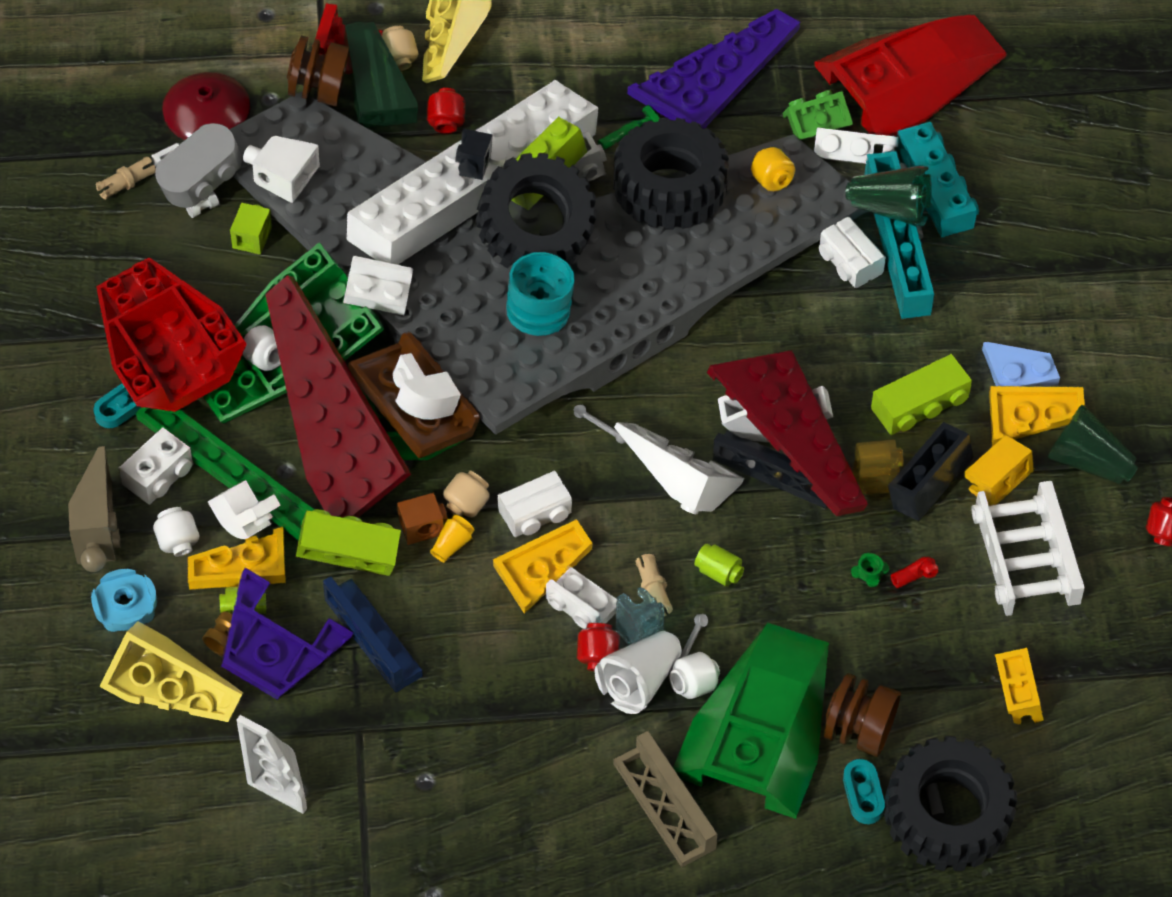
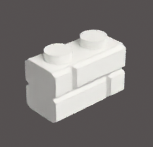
[819,217,886,289]
[498,471,572,537]

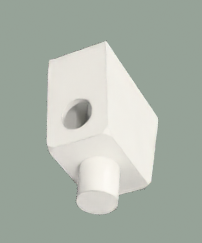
[243,136,320,203]

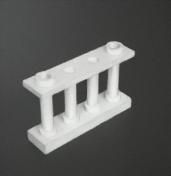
[972,481,1085,616]

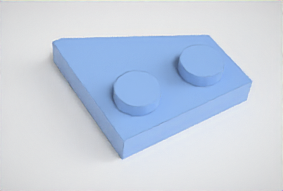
[982,342,1060,387]

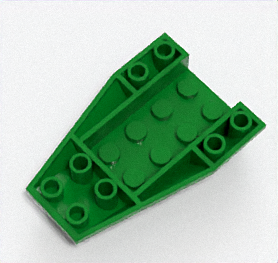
[203,242,384,424]
[673,622,829,819]

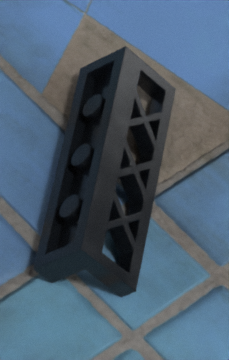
[713,430,827,509]

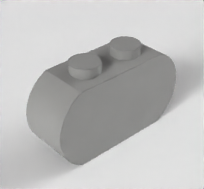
[155,124,242,208]

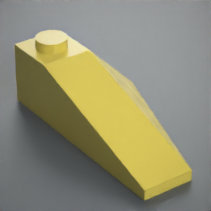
[422,0,492,83]
[100,621,243,722]

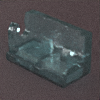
[616,587,664,646]

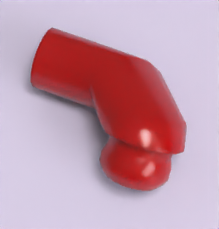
[891,556,939,588]

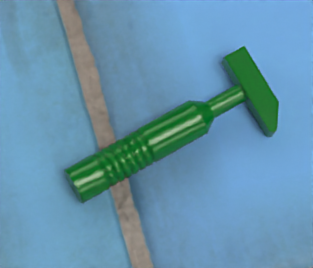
[598,105,660,150]

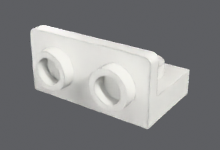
[343,256,413,316]
[546,567,621,629]

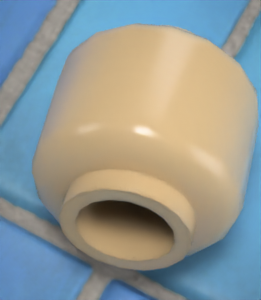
[377,26,419,71]
[443,471,490,518]

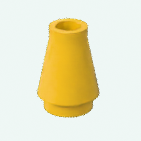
[430,515,475,563]

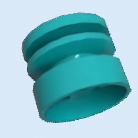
[506,252,574,336]

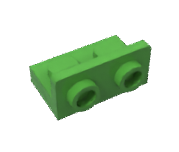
[782,90,853,141]

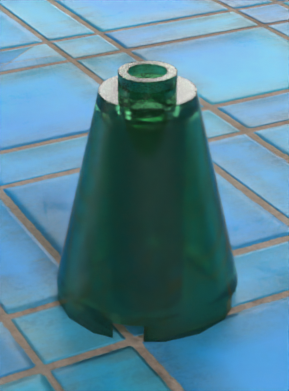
[845,166,932,226]
[1047,404,1138,484]

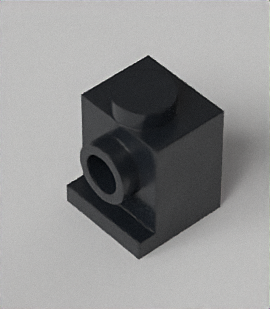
[455,128,493,180]

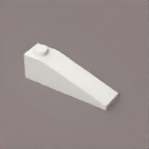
[614,422,744,514]
[237,715,307,814]

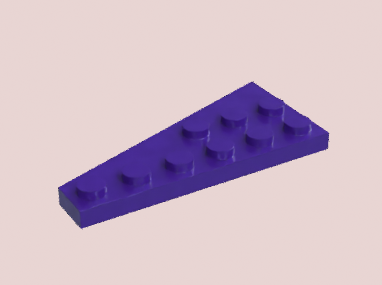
[627,9,800,129]

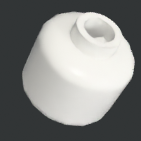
[243,325,281,371]
[153,507,200,557]
[669,652,720,699]

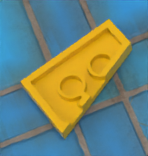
[989,386,1085,446]
[493,519,592,614]
[188,527,286,590]

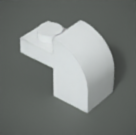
[393,353,461,419]
[208,480,280,539]

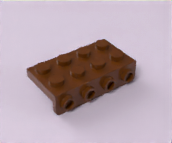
[348,331,480,458]

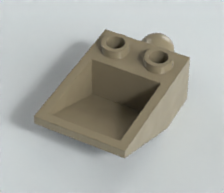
[68,446,121,572]

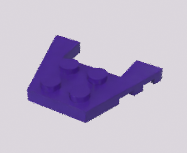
[221,568,353,700]

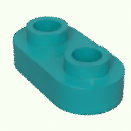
[93,383,141,428]
[843,759,885,824]

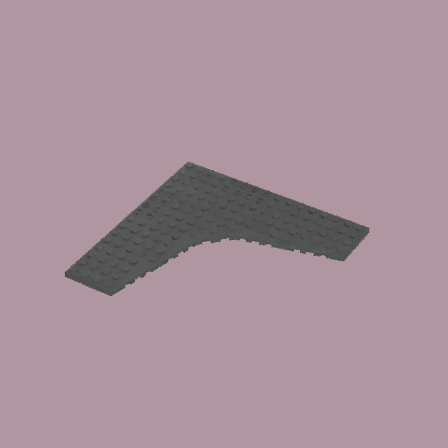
[229,91,872,435]

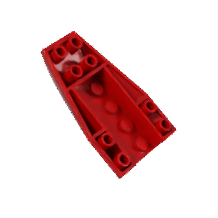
[814,15,1007,136]
[96,257,247,412]

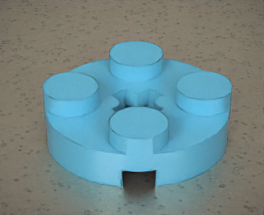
[91,569,157,632]

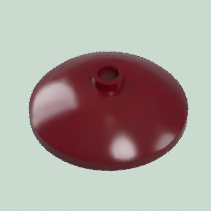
[162,72,250,140]

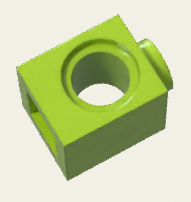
[230,203,272,255]

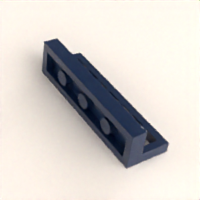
[323,576,423,693]

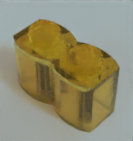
[853,440,903,495]

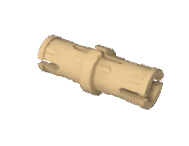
[96,156,156,200]
[636,554,673,617]

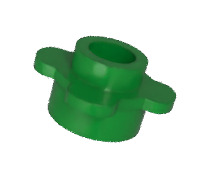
[851,553,889,587]

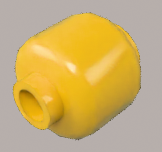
[751,147,795,192]

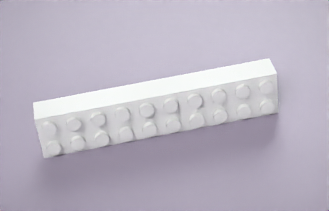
[347,80,598,264]

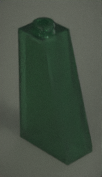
[344,22,418,127]

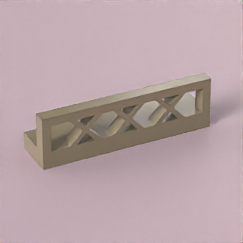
[613,731,717,868]

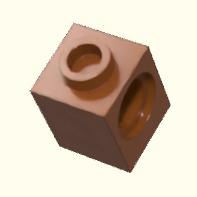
[397,493,448,545]

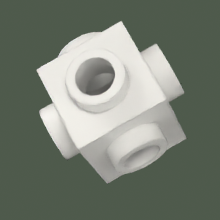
[574,131,607,181]

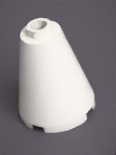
[595,631,682,714]

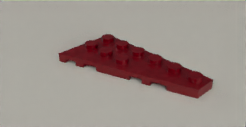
[706,350,868,516]

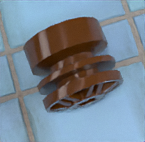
[287,35,350,107]
[824,673,901,757]

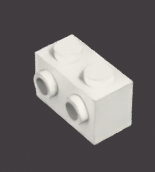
[119,428,193,505]

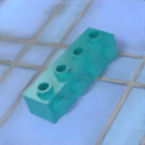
[896,122,979,238]

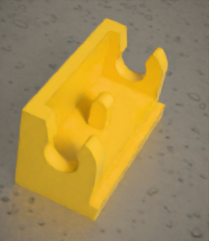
[965,435,1034,506]
[995,648,1044,725]

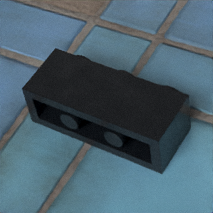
[888,422,974,521]

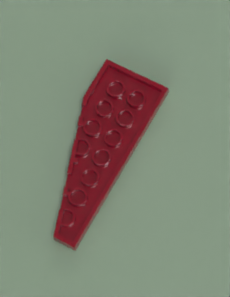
[265,275,411,518]

